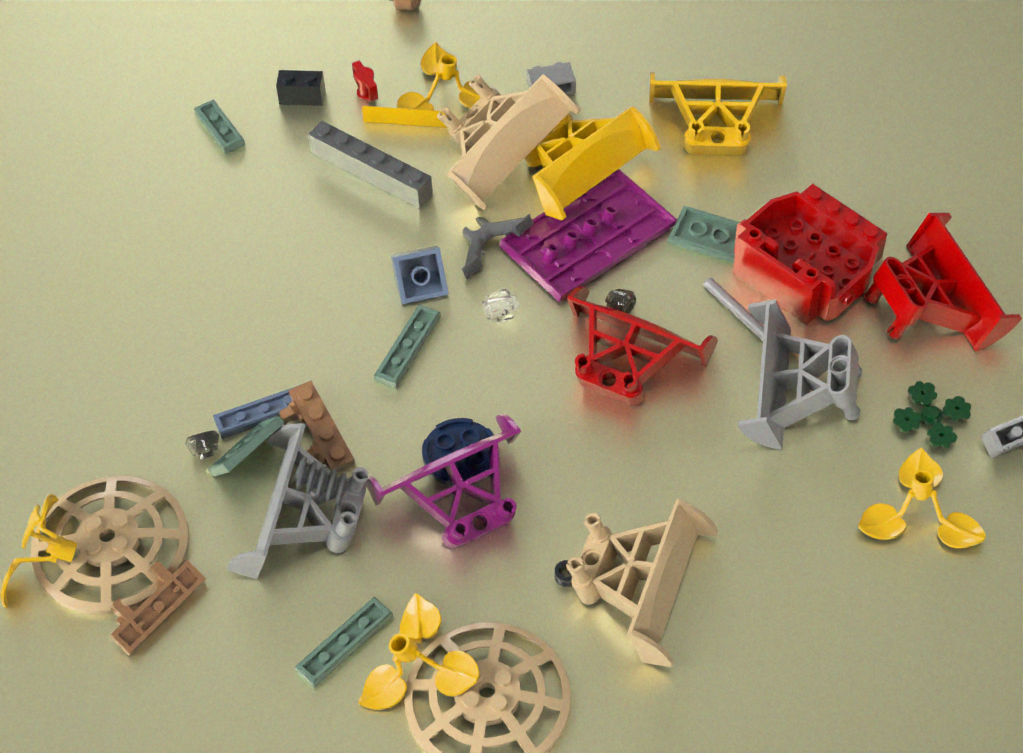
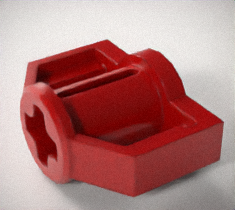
[352,60,378,102]

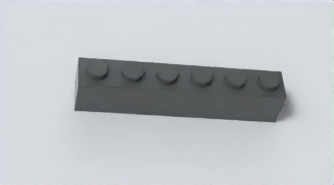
[308,121,433,209]

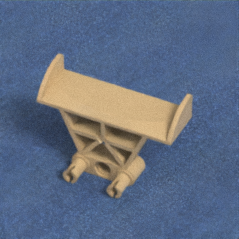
[437,74,581,210]
[566,499,718,667]

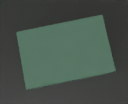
[668,205,739,263]
[208,416,285,477]

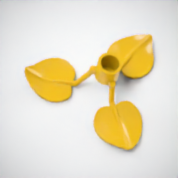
[396,42,480,111]
[858,448,986,548]
[0,493,78,608]
[358,594,480,710]

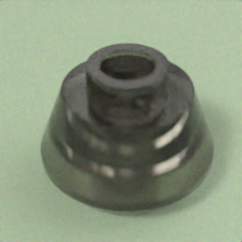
[605,289,636,314]
[185,430,219,460]

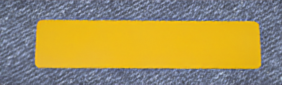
[362,106,447,128]

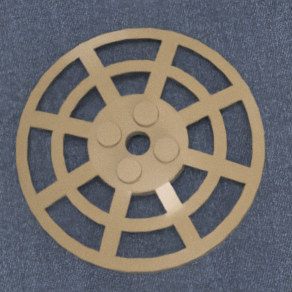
[31,476,190,615]
[404,622,571,753]

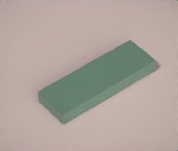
[194,99,245,154]

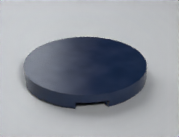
[422,418,494,486]

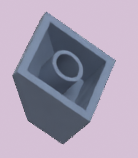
[390,246,449,304]

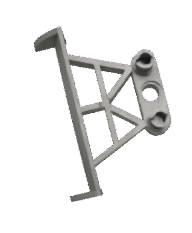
[738,299,862,450]
[227,423,369,579]

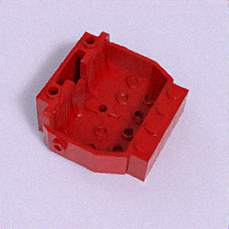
[733,184,887,326]

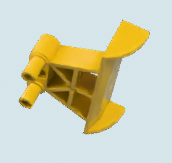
[649,72,787,155]
[525,106,661,220]

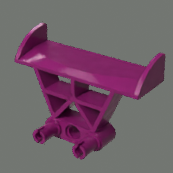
[365,413,521,549]

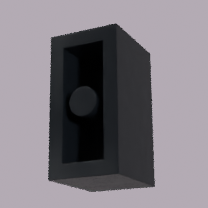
[276,70,325,106]

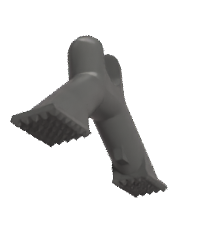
[462,214,534,279]

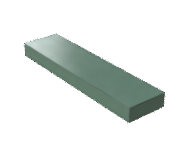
[374,304,441,388]
[295,597,393,688]

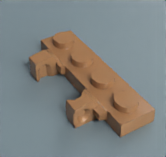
[279,381,355,472]
[109,560,206,655]

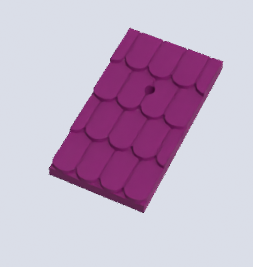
[499,169,677,302]

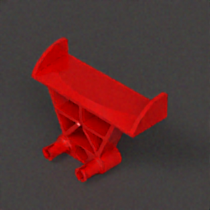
[864,213,1022,351]
[567,286,718,406]

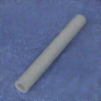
[703,278,764,341]

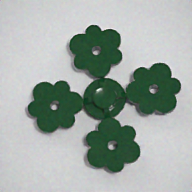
[893,381,971,448]

